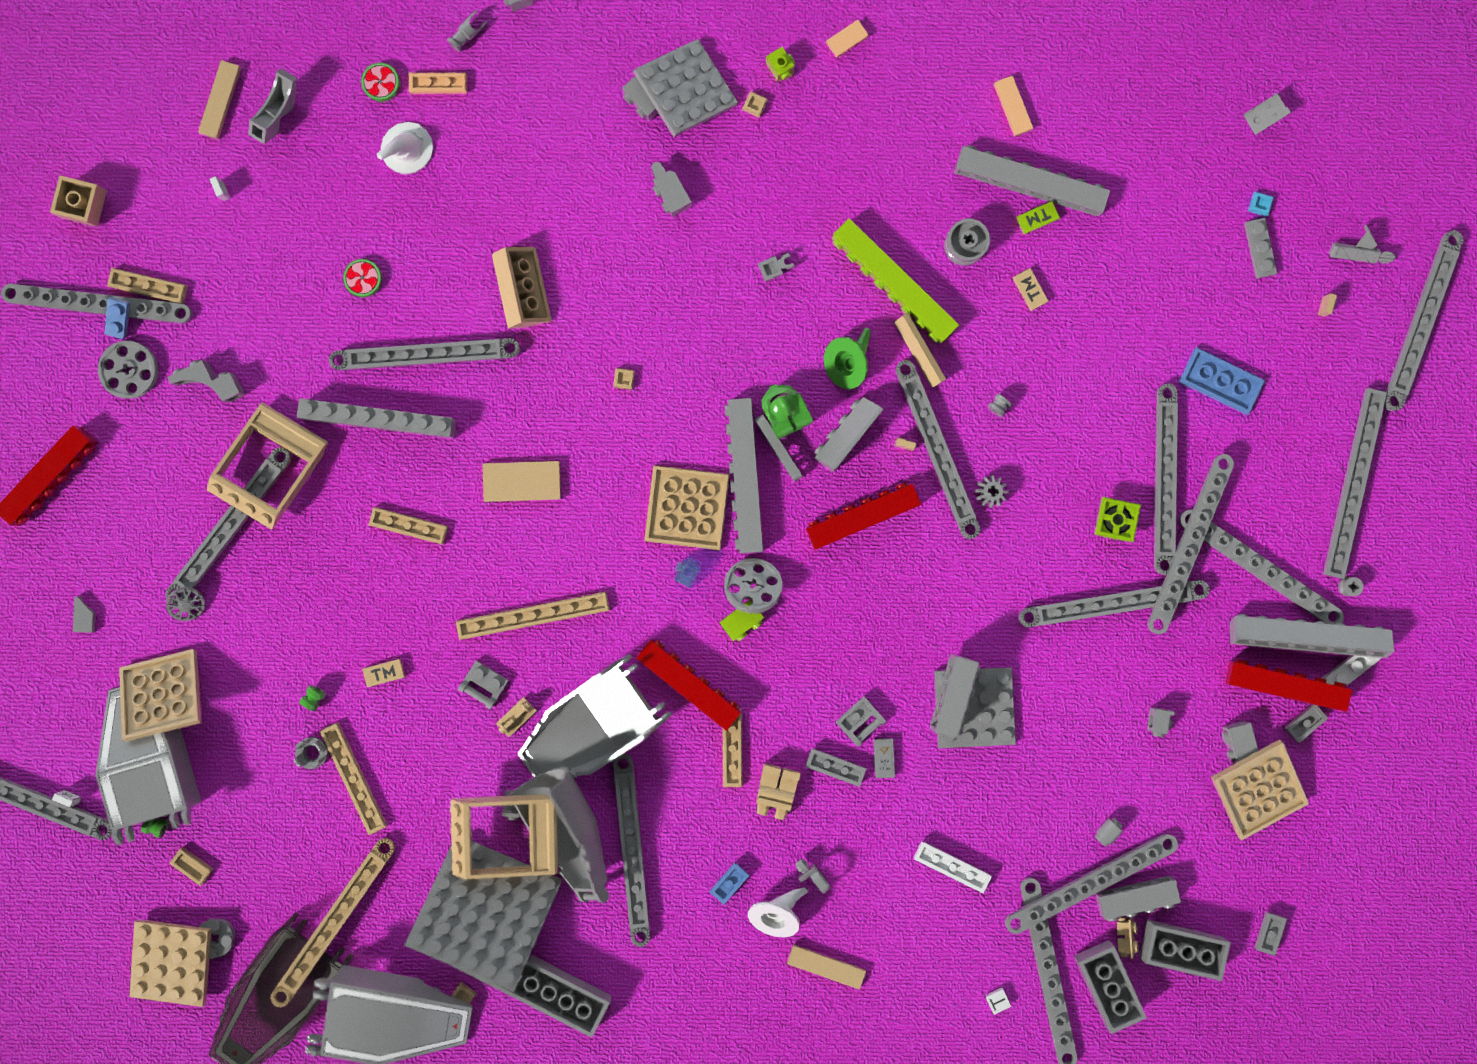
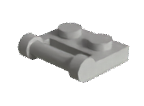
[458,660,509,710]
[835,696,887,747]

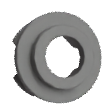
[293,737,328,769]

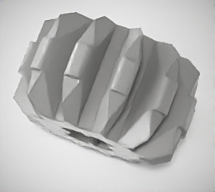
[975,475,1009,508]

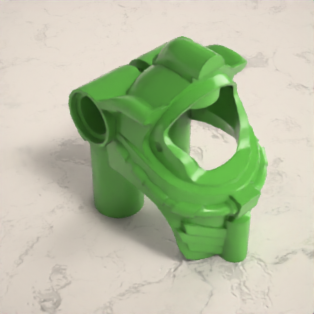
[761,384,813,439]

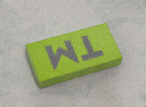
[1016,201,1060,235]

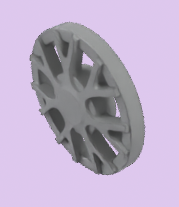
[166,587,205,621]

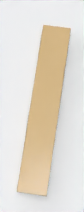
[320,722,388,835]

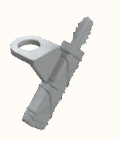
[1329,225,1396,264]

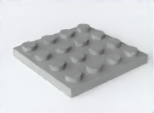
[633,39,738,137]
[934,667,1016,748]

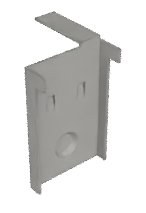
[1243,93,1291,135]

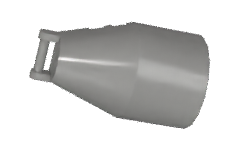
[508,767,609,903]

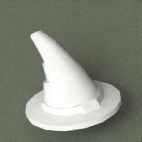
[377,122,433,174]
[748,887,808,937]

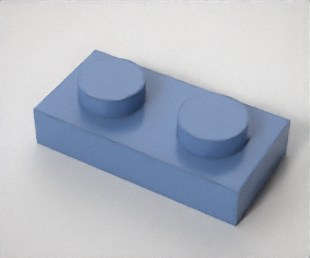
[104,296,130,339]
[709,862,749,905]

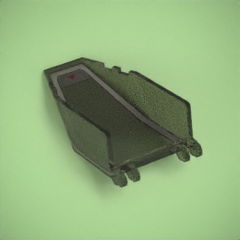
[208,912,354,1064]

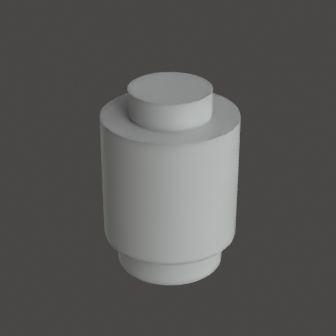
[1094,818,1123,847]

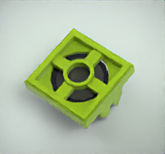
[1094,497,1141,543]

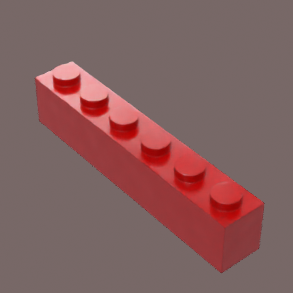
[0,425,98,526]
[805,482,922,550]
[636,639,742,731]
[1225,659,1353,712]

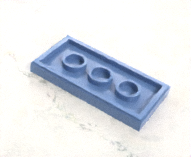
[1178,347,1265,415]

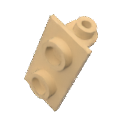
[496,697,537,737]
[1116,916,1138,959]

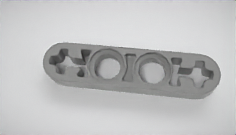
[754,415,803,482]

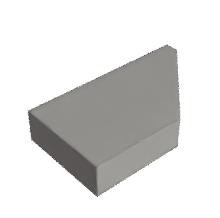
[73,596,96,633]

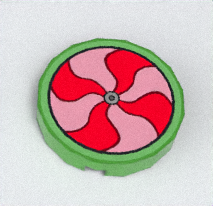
[361,62,400,102]
[343,259,382,298]

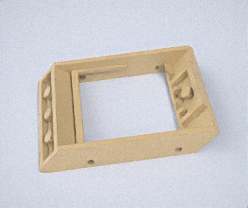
[207,402,328,530]
[450,794,558,879]

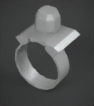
[796,858,831,894]

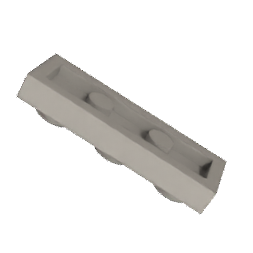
[1244,218,1277,279]
[805,748,866,787]

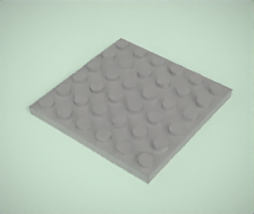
[405,841,562,992]

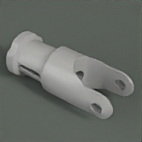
[447,10,488,52]

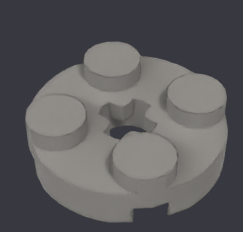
[199,918,236,959]

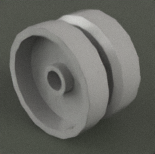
[944,218,990,266]

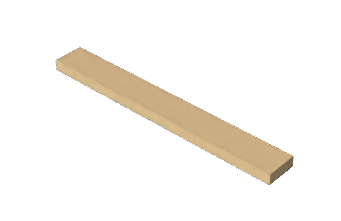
[456,592,610,640]

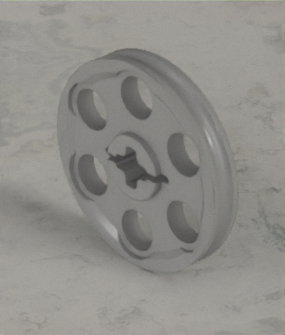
[98,341,158,399]
[724,558,782,613]

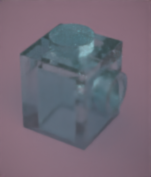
[673,558,701,588]

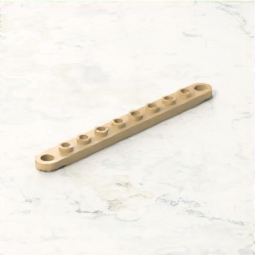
[271,838,395,1007]

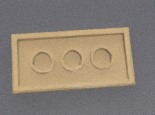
[483,461,561,502]

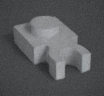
[758,253,794,282]

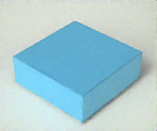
[1248,192,1274,217]

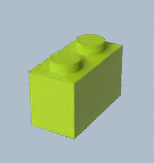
[719,599,764,641]

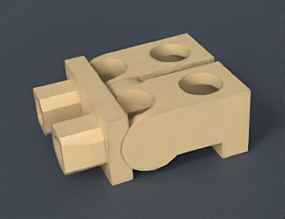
[756,763,800,820]

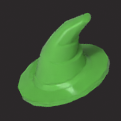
[824,328,871,389]

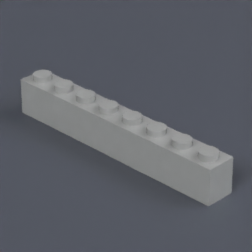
[954,145,1110,217]
[297,398,457,439]
[725,398,763,553]
[1229,614,1394,658]

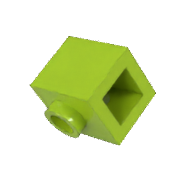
[766,46,795,82]

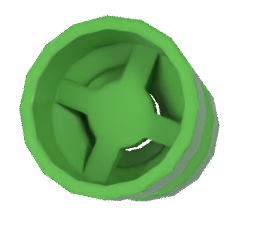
[299,685,326,711]
[141,818,169,838]

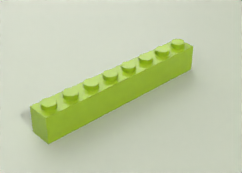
[832,218,959,344]

